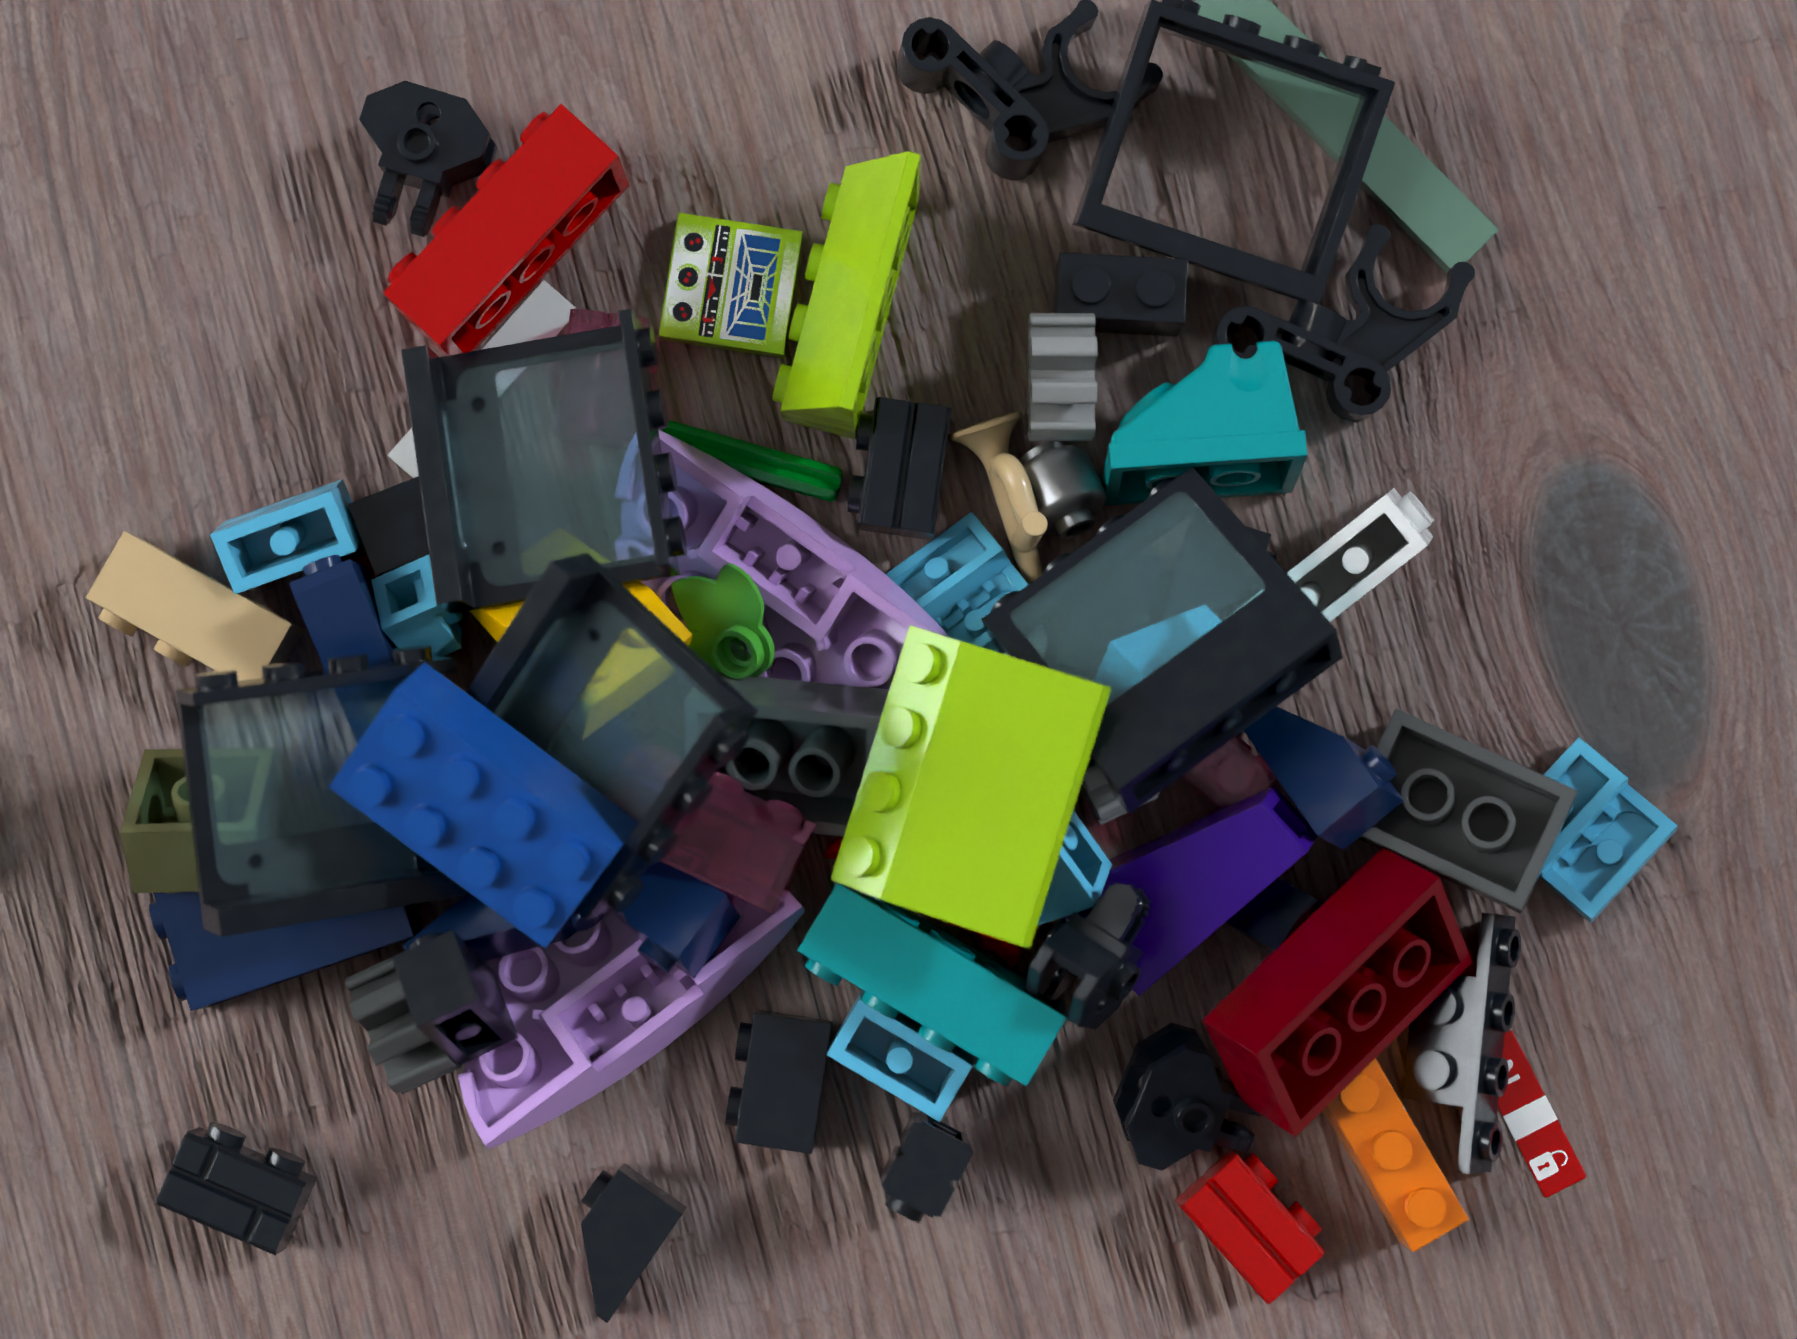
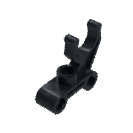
[896,0,1163,181]
[1211,224,1475,422]

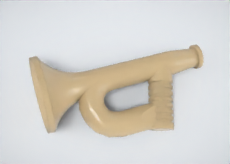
[948,410,1048,584]

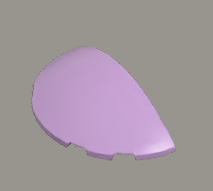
[615,430,951,690]
[458,841,805,1149]

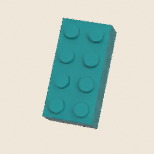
[797,883,1067,1086]

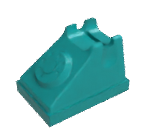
[1101,341,1308,506]

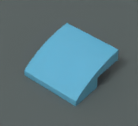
[886,512,1029,653]
[1539,737,1678,923]

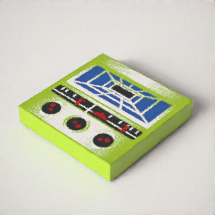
[658,212,803,359]

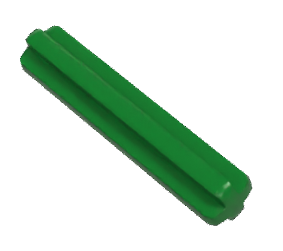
[662,420,843,502]

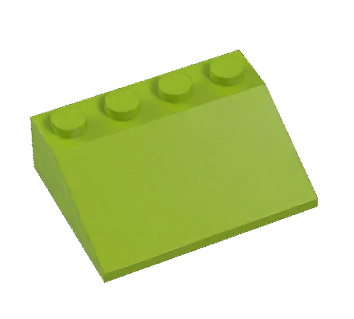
[772,151,921,439]
[830,625,1111,948]

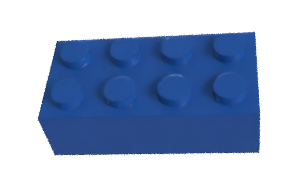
[328,662,639,949]

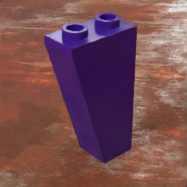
[1060,786,1317,996]

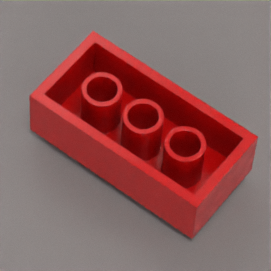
[383,104,630,356]

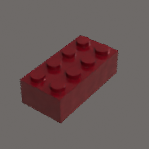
[1202,847,1472,1137]

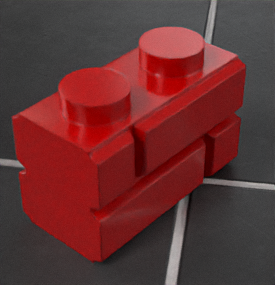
[1175,1149,1325,1305]

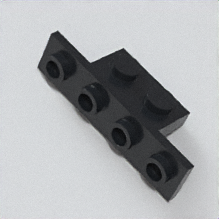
[1402,913,1521,1174]

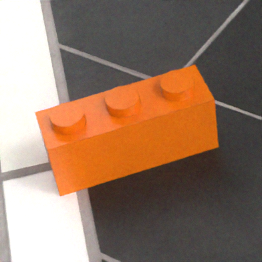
[1323,1058,1469,1252]

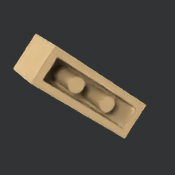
[86,531,304,681]

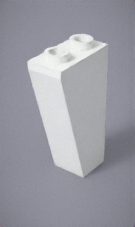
[1260,488,1434,622]

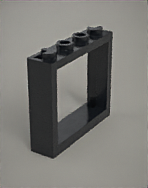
[1072,0,1395,304]

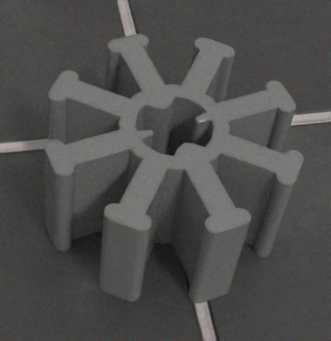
[345,951,462,1094]

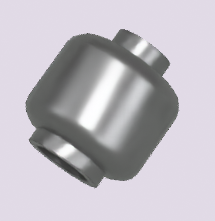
[1020,441,1106,539]

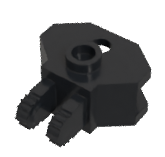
[359,81,497,237]
[1025,882,1152,1030]
[1113,1023,1264,1171]

